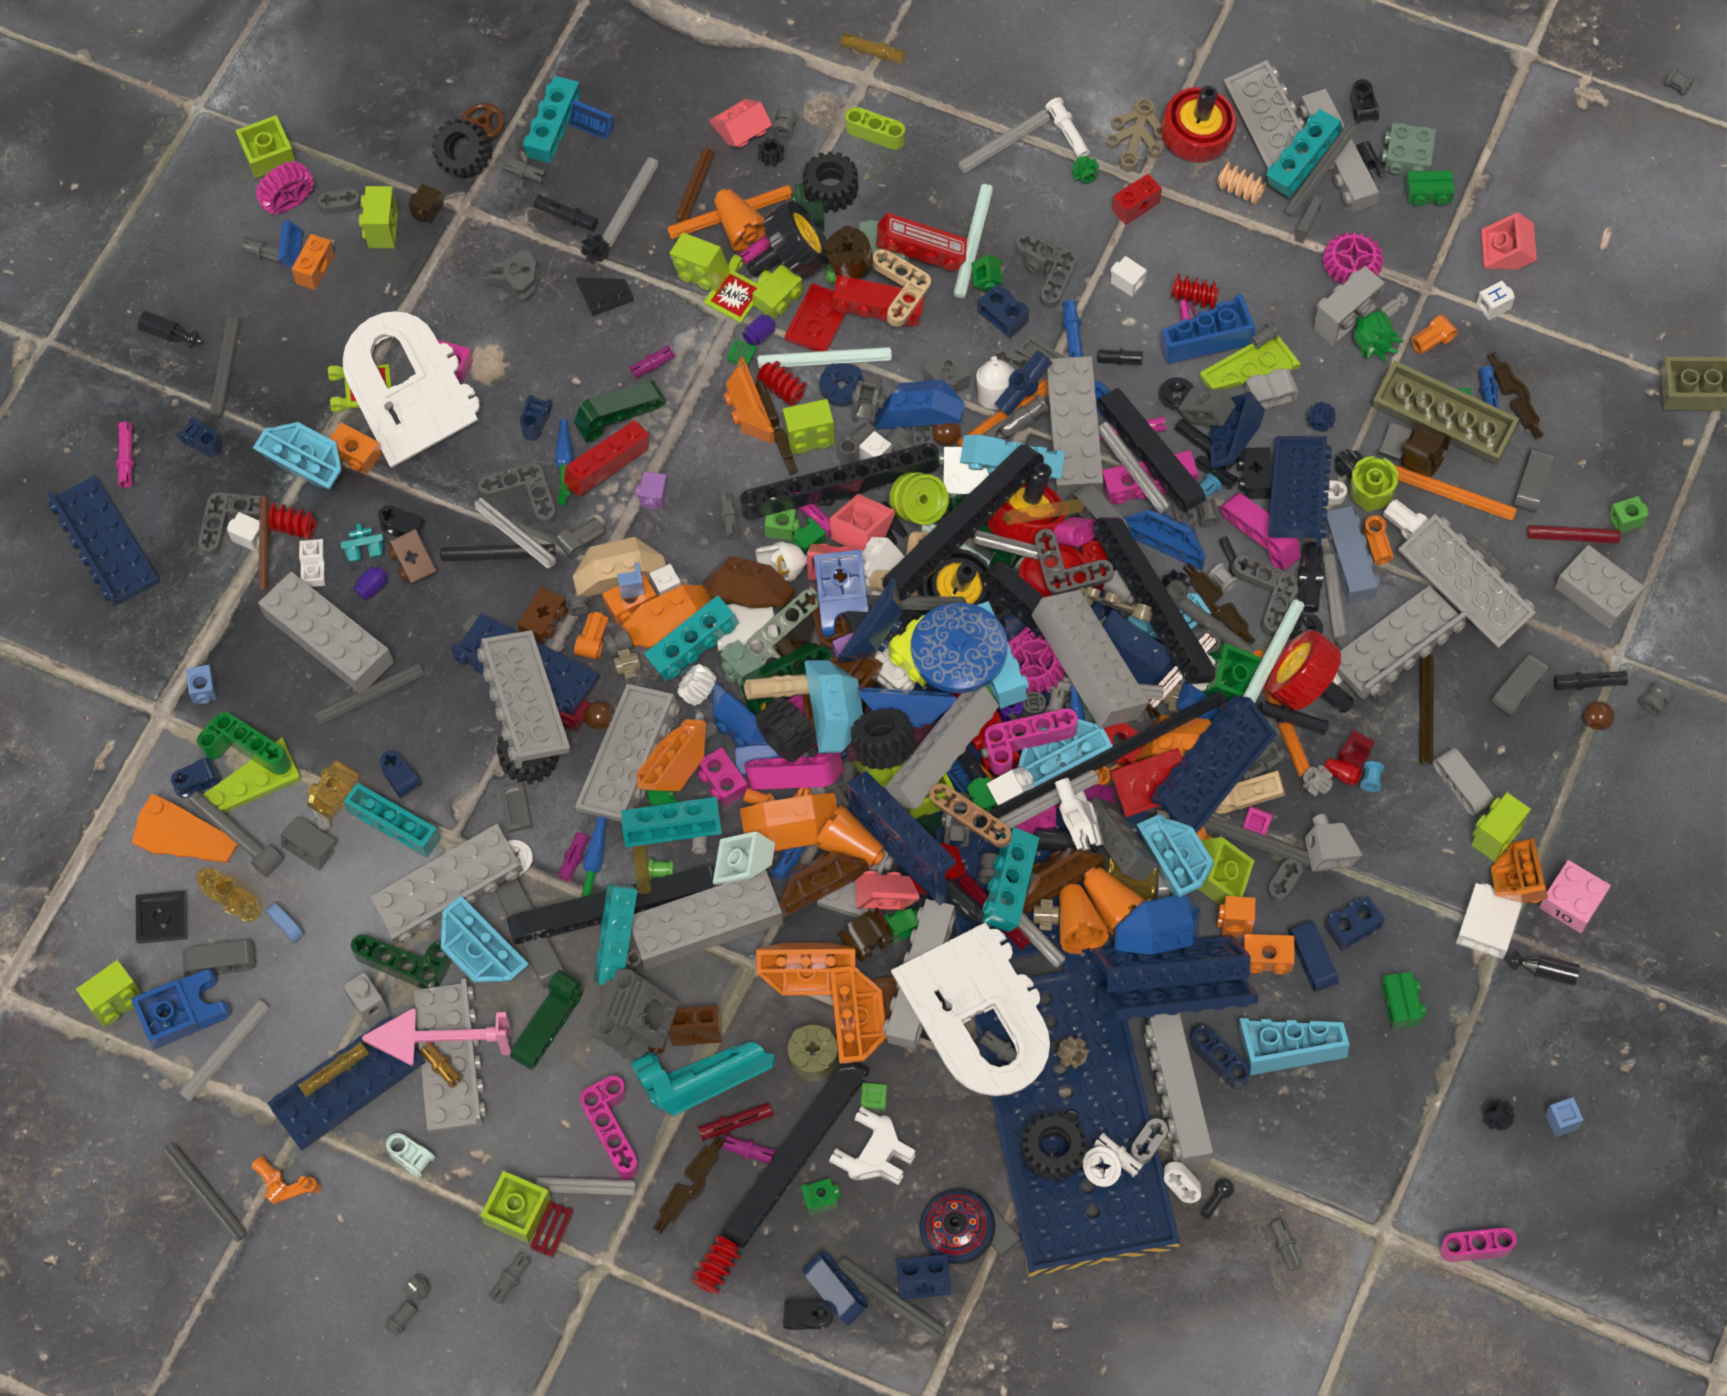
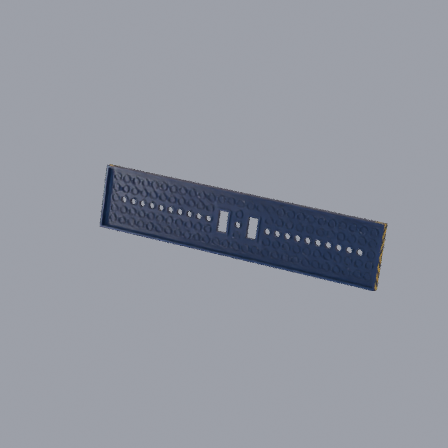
[911,614,1180,1277]

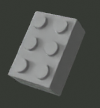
[1314,266,1385,346]
[1555,545,1645,630]

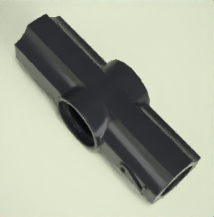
[1298,542,1324,613]

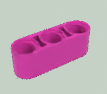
[1440,1228,1517,1262]

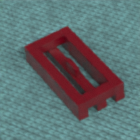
[530,1201,574,1258]

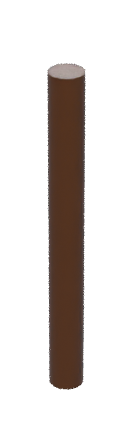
[259,497,269,590]

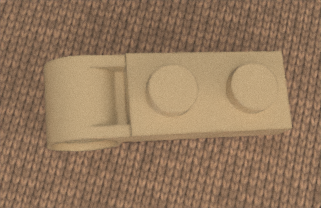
[1215,771,1285,814]

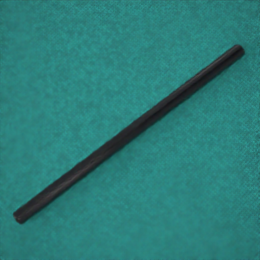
[980,691,1226,826]

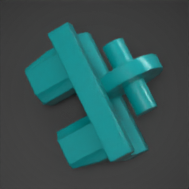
[340,523,385,563]

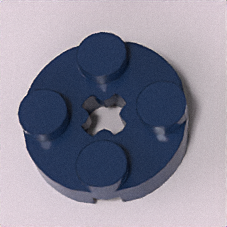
[819,363,864,407]

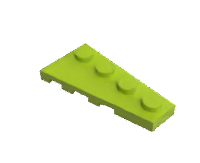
[1199,335,1301,390]
[203,738,301,814]

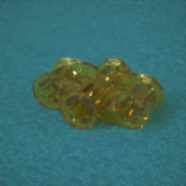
[196,868,261,922]

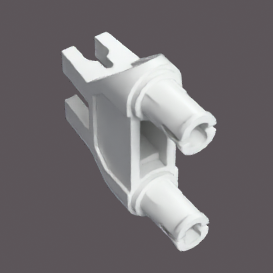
[1055,778,1103,851]
[829,1106,916,1185]

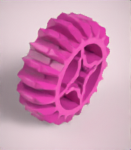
[255,161,314,215]
[1322,231,1384,285]
[1011,635,1066,693]

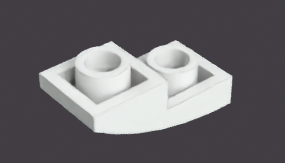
[299,539,325,587]

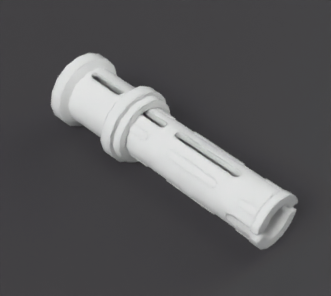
[1045,97,1090,158]

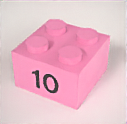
[1539,860,1611,934]

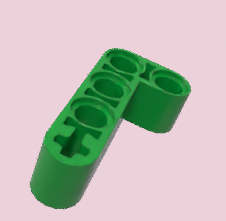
[197,712,291,775]

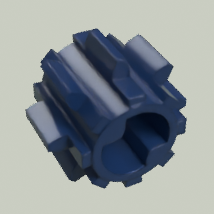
[1307,402,1336,432]

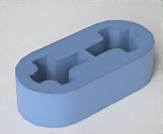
[265,902,304,943]

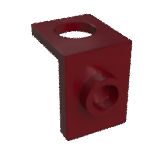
[558,701,590,733]

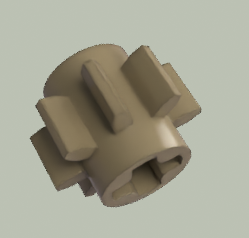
[613,648,641,679]
[1163,683,1183,713]
[1033,899,1059,930]
[1056,1036,1089,1069]

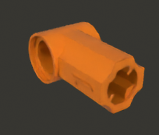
[1410,314,1458,355]
[1362,515,1394,565]
[574,612,609,660]

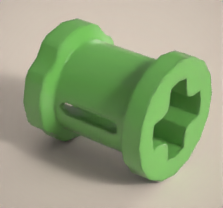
[648,858,674,880]

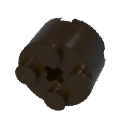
[824,225,873,279]
[1401,422,1450,477]
[838,908,895,963]

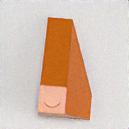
[132,794,238,863]

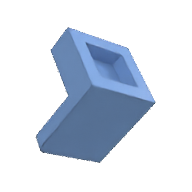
[617,562,645,599]
[1545,1097,1583,1137]

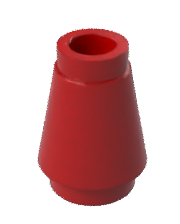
[1325,758,1362,786]

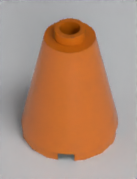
[714,189,766,252]
[816,805,885,867]
[1083,867,1146,936]
[1059,884,1109,954]

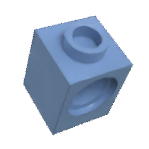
[186,665,217,704]

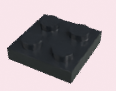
[136,891,187,944]

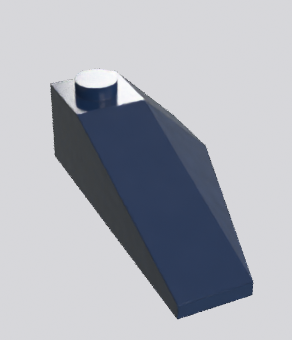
[1209,392,1265,468]

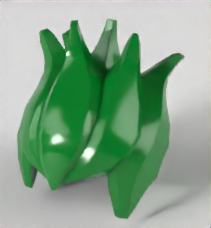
[1354,310,1403,362]

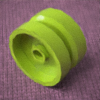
[890,472,949,525]

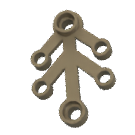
[1106,98,1164,172]
[1080,587,1152,622]

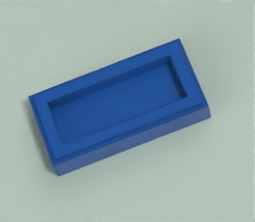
[278,220,303,269]

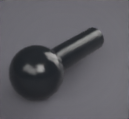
[1219,536,1246,579]
[1201,1178,1234,1219]

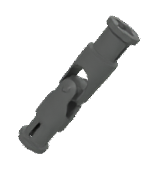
[981,394,1050,442]

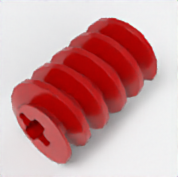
[1171,273,1220,310]
[757,361,807,407]
[269,502,317,540]
[690,1236,741,1295]

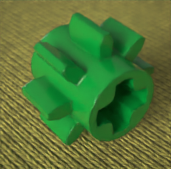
[1072,156,1100,183]

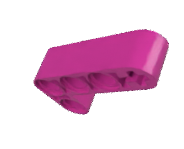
[1219,493,1301,571]
[985,709,1078,776]
[744,751,844,790]
[580,1076,639,1180]

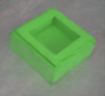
[860,1083,887,1111]

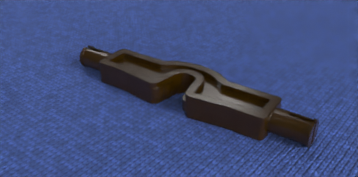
[1487,352,1544,439]
[755,381,798,475]
[1183,563,1256,645]
[653,1136,726,1234]

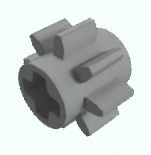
[1303,765,1333,796]

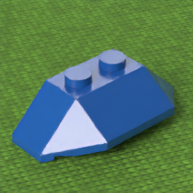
[875,379,965,430]
[1123,509,1206,571]
[712,681,769,747]
[858,687,956,727]
[1114,894,1200,955]

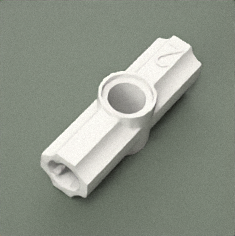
[1383,499,1429,540]

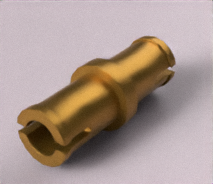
[420,1042,463,1088]

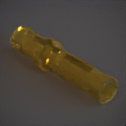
[840,32,905,64]
[298,1042,369,1098]

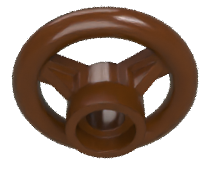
[461,103,505,139]

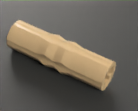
[744,674,810,699]

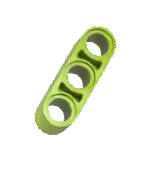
[845,107,905,150]

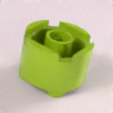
[1349,456,1398,512]

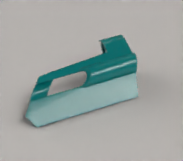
[630,1042,776,1117]

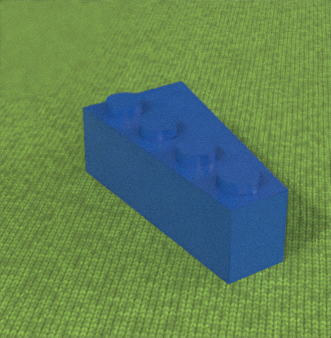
[1161,293,1256,364]

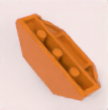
[723,357,775,444]
[622,585,712,649]
[1133,715,1212,763]
[635,719,706,791]
[740,793,838,851]
[1491,838,1548,903]
[756,942,855,995]
[830,966,887,1064]

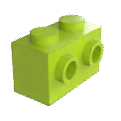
[752,264,803,320]

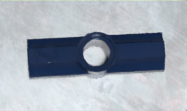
[995,350,1053,415]

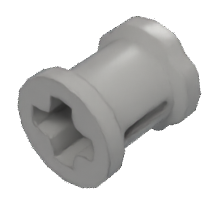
[1208,563,1239,594]

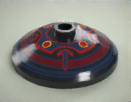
[920,1189,996,1265]

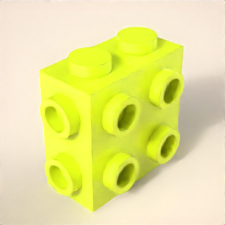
[888,615,927,686]

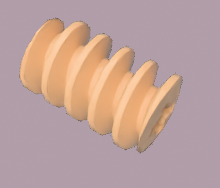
[1217,162,1267,205]

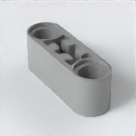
[1433,748,1494,815]

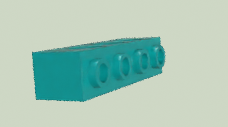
[523,76,581,164]
[1266,108,1342,198]
[644,595,740,682]
[343,783,440,858]
[621,797,722,848]
[982,827,1039,932]
[593,883,637,985]

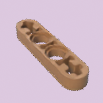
[929,784,1012,848]

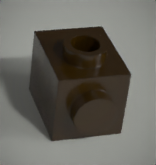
[409,184,444,224]

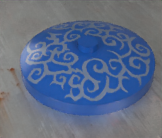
[911,603,1008,693]

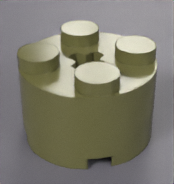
[788,1025,838,1082]

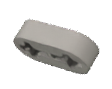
[1131,1119,1168,1164]

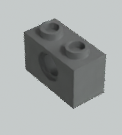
[1178,388,1236,426]

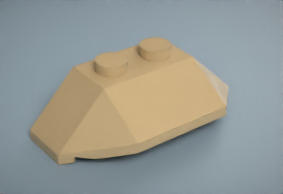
[573,537,666,597]

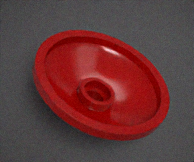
[1019,544,1090,598]

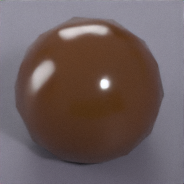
[933,423,961,446]
[583,701,614,730]
[1584,702,1614,730]

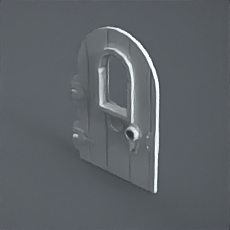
[343,311,480,468]
[891,922,1050,1096]

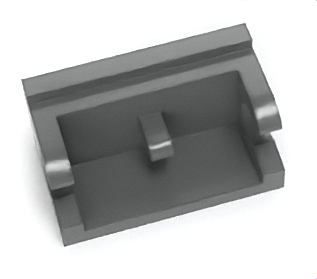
[280,816,336,871]

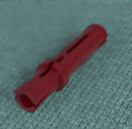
[697,1102,774,1142]

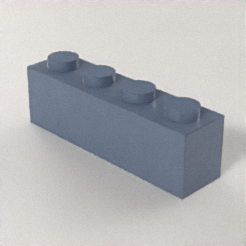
[1323,506,1380,603]

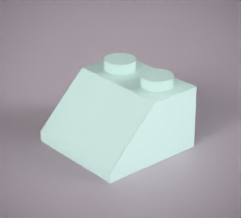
[713,831,775,885]

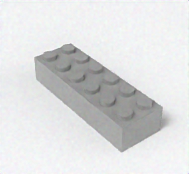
[1045,356,1103,496]
[258,571,394,694]
[1031,590,1149,729]
[631,870,783,970]
[1143,1013,1213,1171]

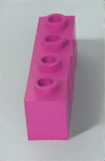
[1102,450,1198,504]

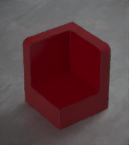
[1338,730,1375,768]

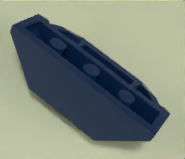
[838,578,903,663]
[1102,609,1176,685]

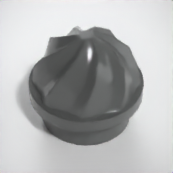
[402,1275,429,1301]

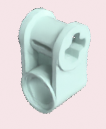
[386,1133,435,1178]

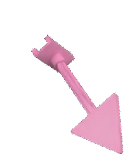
[362,1009,513,1066]

